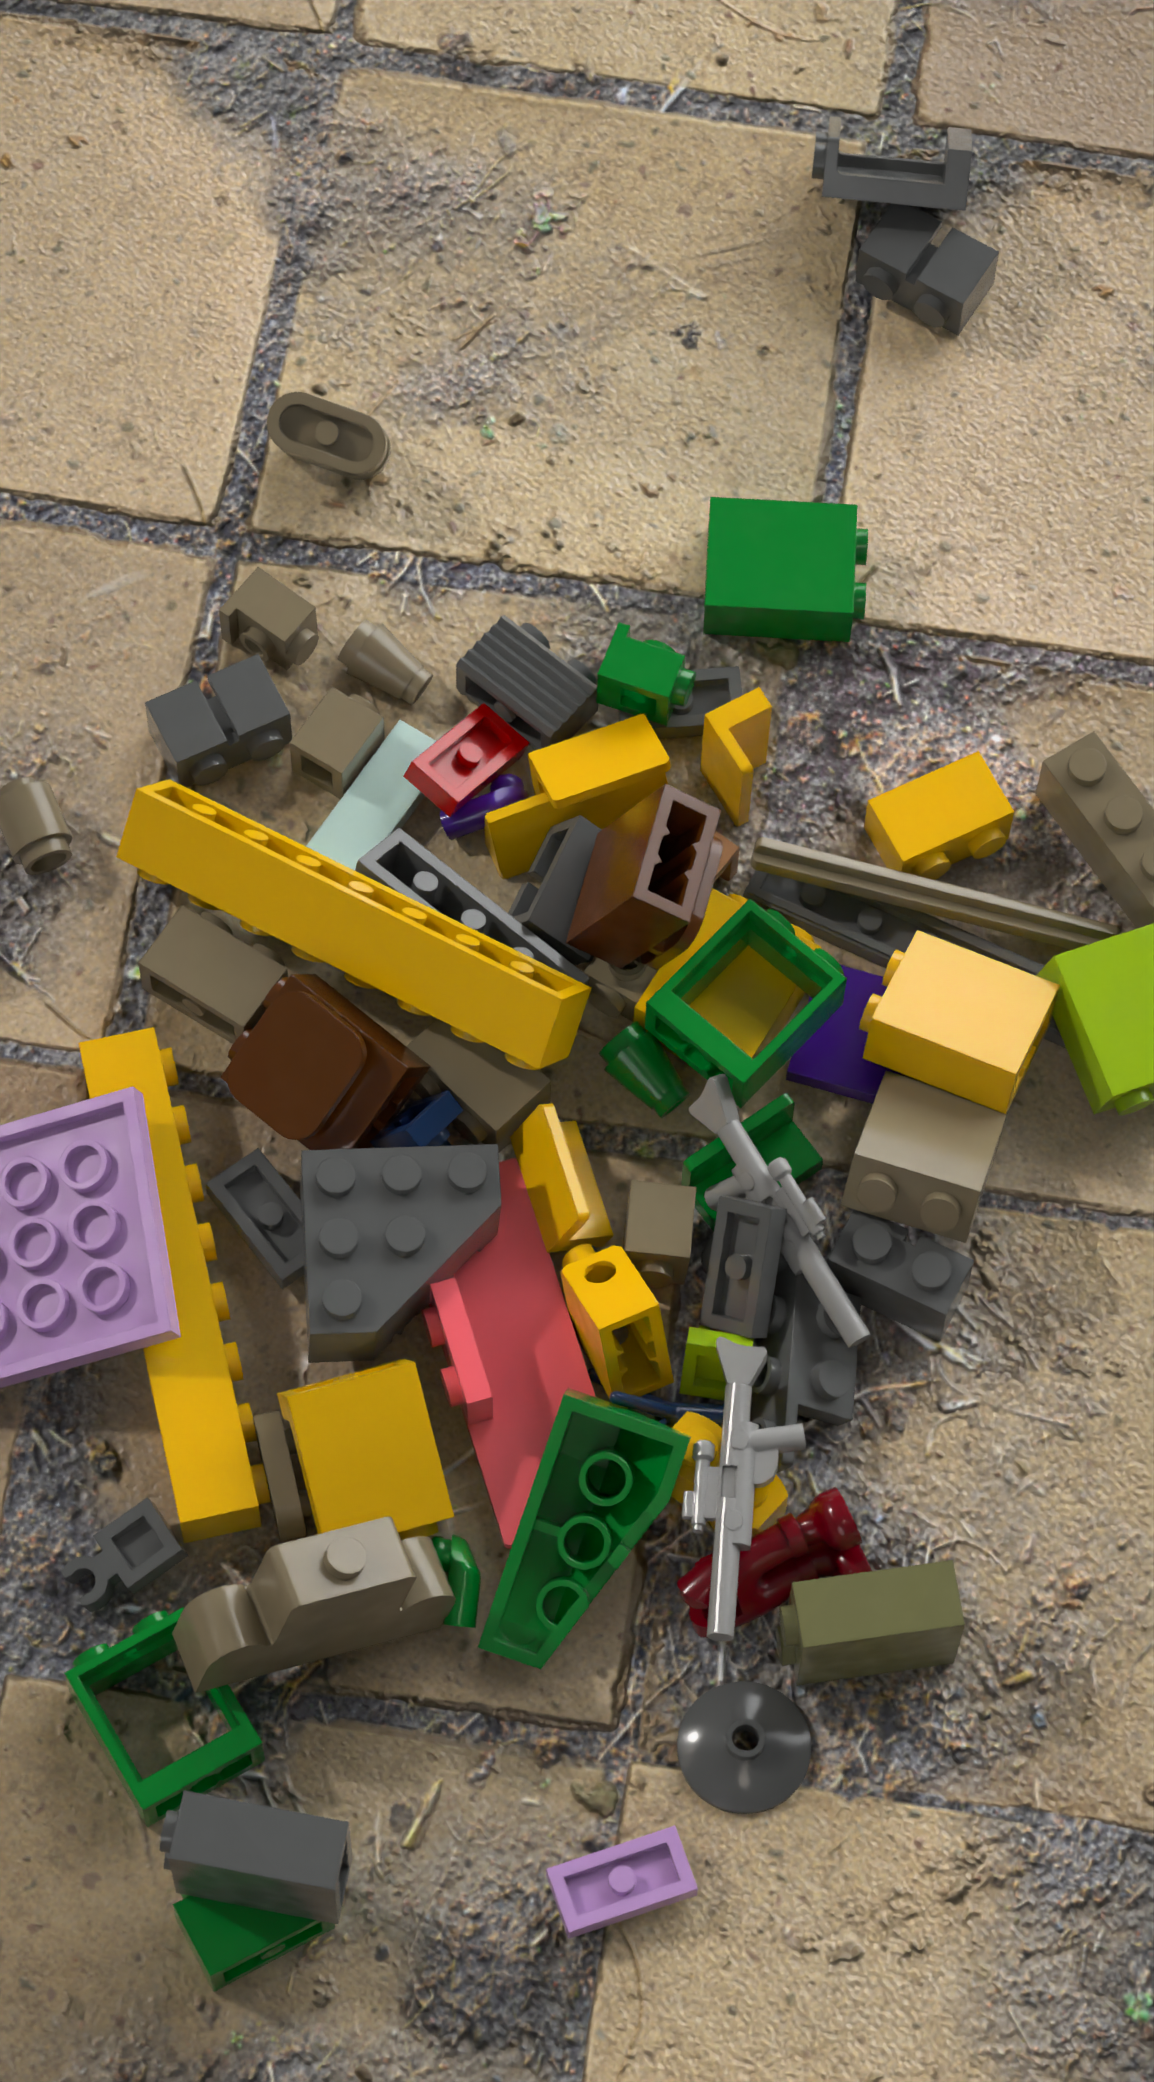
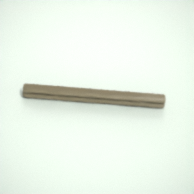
[751,837,1120,950]

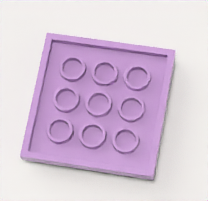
[0,1086,181,1388]

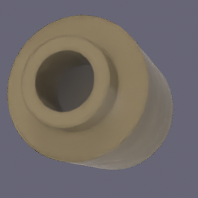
[0,777,72,875]

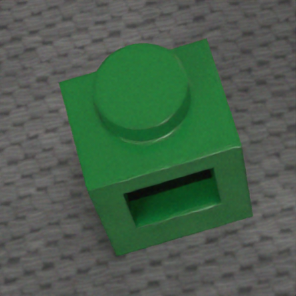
[596,622,696,726]

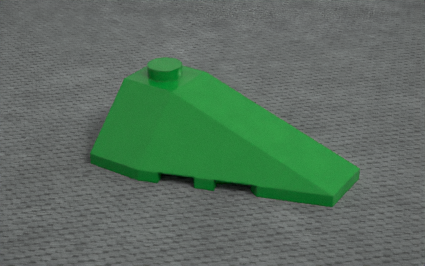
[477,1388,691,1669]

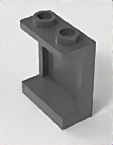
[812,117,972,211]

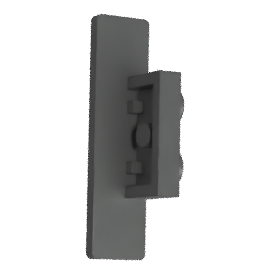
[750,1233,861,1473]

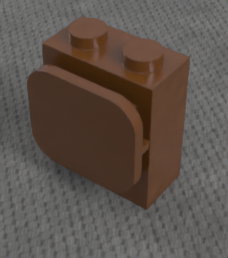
[566,784,723,970]
[220,974,431,1150]

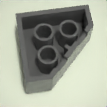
[300,1144,502,1363]

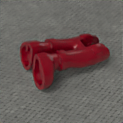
[677,1487,872,1638]

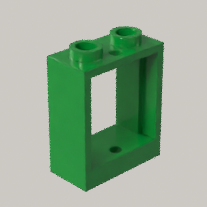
[645,899,847,1108]
[64,1607,265,1827]

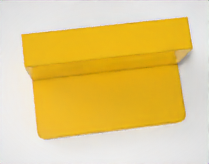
[700,687,772,827]
[528,713,671,809]
[510,1103,614,1253]

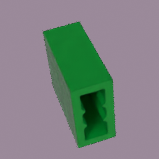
[703,497,868,642]

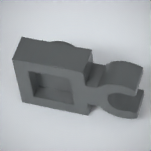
[61,1497,189,1612]

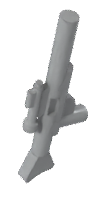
[689,1074,871,1348]
[682,1337,806,1641]

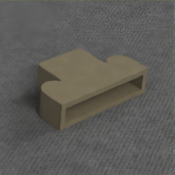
[172,1517,455,1693]

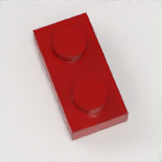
[403,703,529,817]

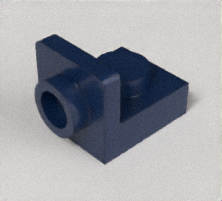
[369,1090,464,1148]

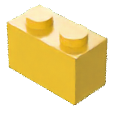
[864,751,1014,880]

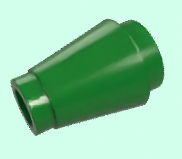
[599,1021,690,1118]

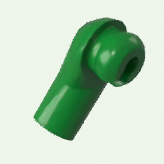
[431,1534,481,1628]

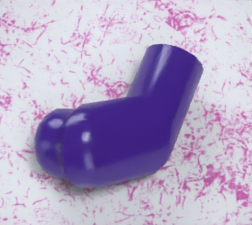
[440,774,529,840]

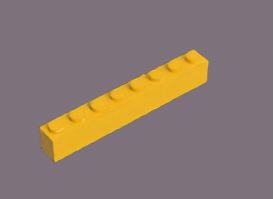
[116,779,592,1070]
[78,1027,271,1543]

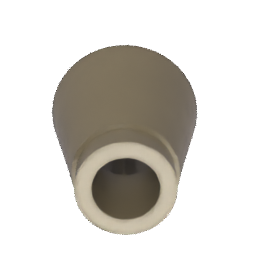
[338,620,433,705]

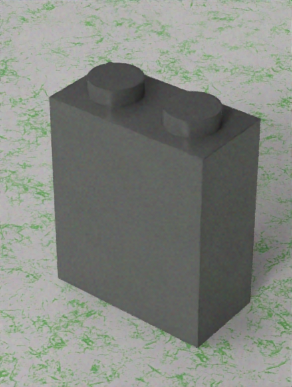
[160,1790,353,1924]

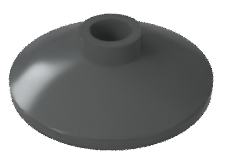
[677,1681,811,1814]

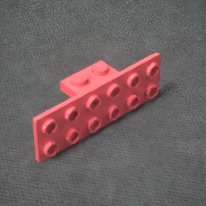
[421,1158,596,1549]

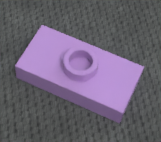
[546,1826,698,1939]

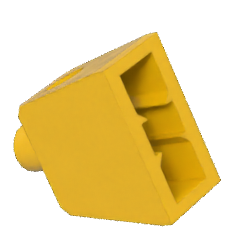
[560,1244,674,1399]

